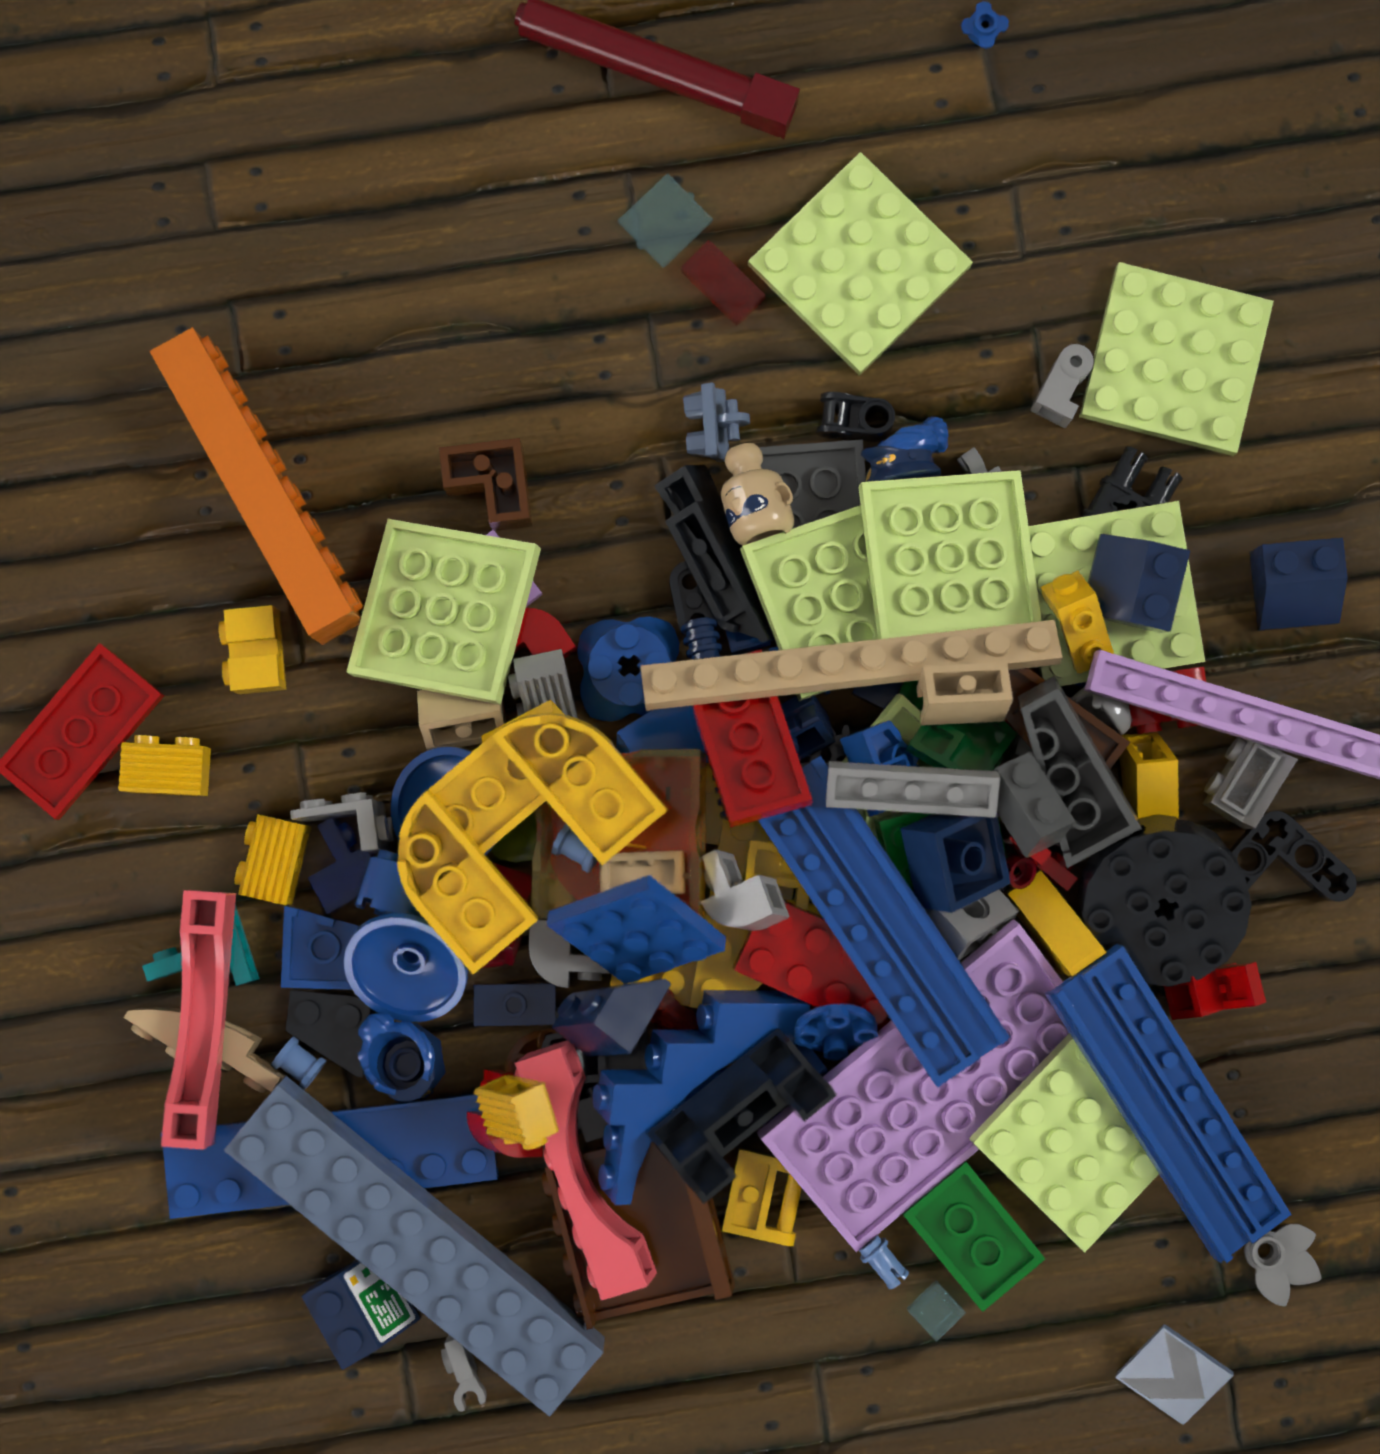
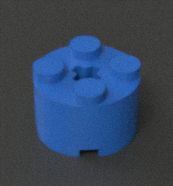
[355,850,424,918]

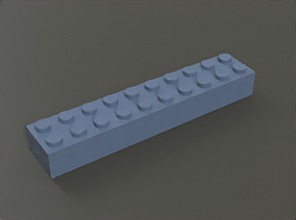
[224,1076,605,1417]

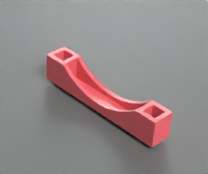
[161,890,236,1149]
[515,1040,657,1301]

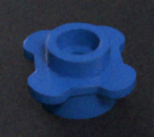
[961,1,1009,49]

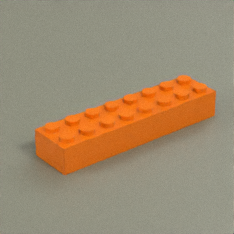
[149,327,364,645]

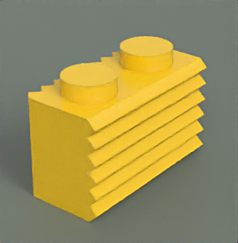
[118,735,211,796]
[235,814,311,905]
[473,1075,559,1150]

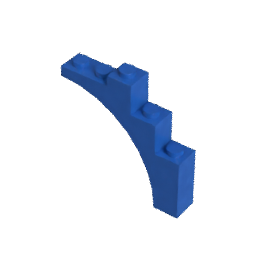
[592,990,811,1205]

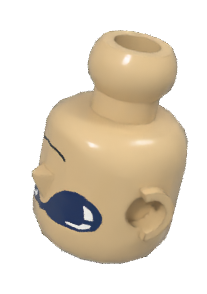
[721,443,794,545]

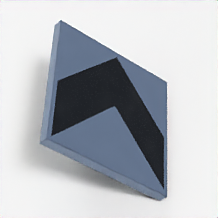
[1115,1324,1234,1425]

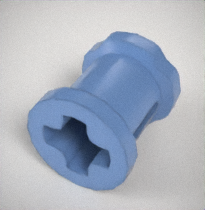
[551,823,598,873]
[271,1036,326,1090]

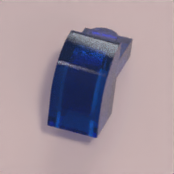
[308,818,375,914]

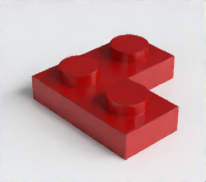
[1002,829,1078,891]

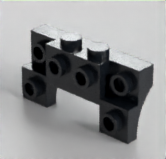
[647,1028,837,1204]

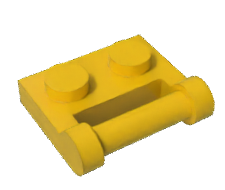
[721,1148,802,1246]

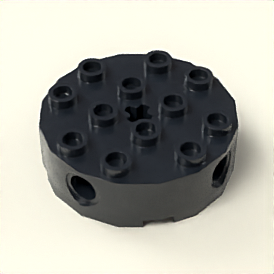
[1077,814,1252,987]

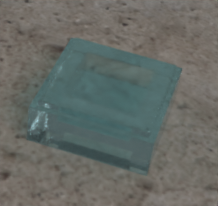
[907,1280,966,1342]

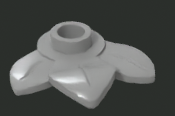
[1244,1223,1321,1307]

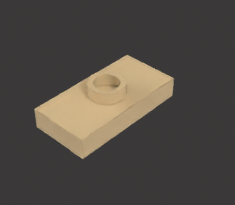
[599,851,685,894]

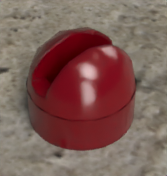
[1006,854,1036,889]

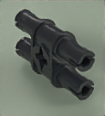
[1082,446,1183,517]

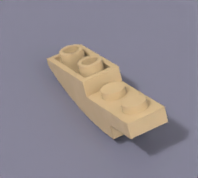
[124,1007,288,1093]

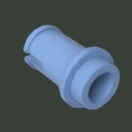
[859,1235,909,1289]

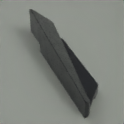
[654,465,775,643]

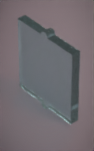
[618,173,713,268]

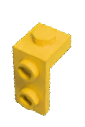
[1040,571,1114,674]

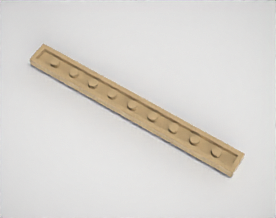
[641,620,1063,711]

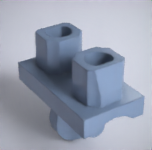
[683,382,750,462]

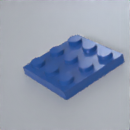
[547,875,726,984]

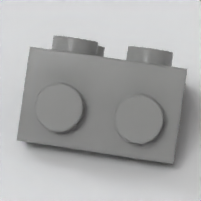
[290,793,396,853]

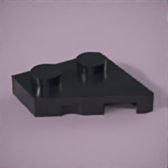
[286,989,372,1077]

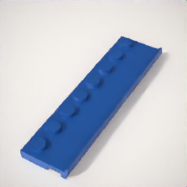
[758,756,1010,1088]
[1045,944,1292,1263]
[160,1094,499,1219]

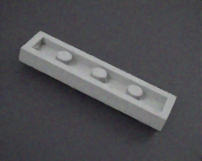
[826,761,1000,817]

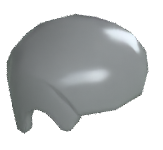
[1070,687,1132,735]

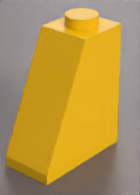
[1119,732,1179,819]
[1003,870,1106,977]

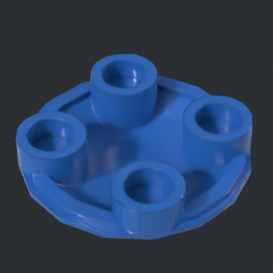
[794,1004,878,1061]

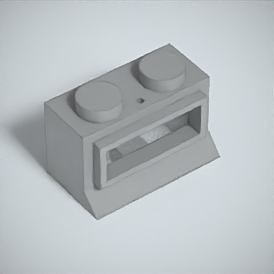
[1202,737,1298,830]

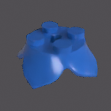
[577,616,679,722]

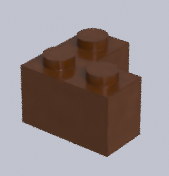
[439,438,533,531]

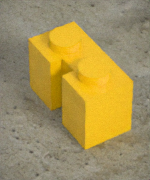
[218,605,286,694]

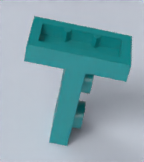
[142,904,260,986]

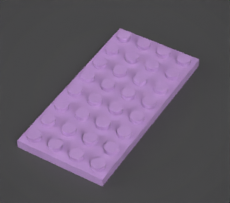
[756,919,1069,1252]

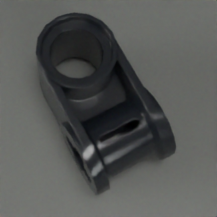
[816,392,895,442]

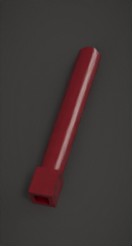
[514,0,800,139]

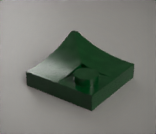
[906,721,1017,771]

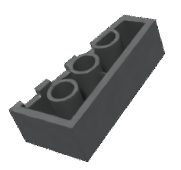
[1018,676,1141,868]

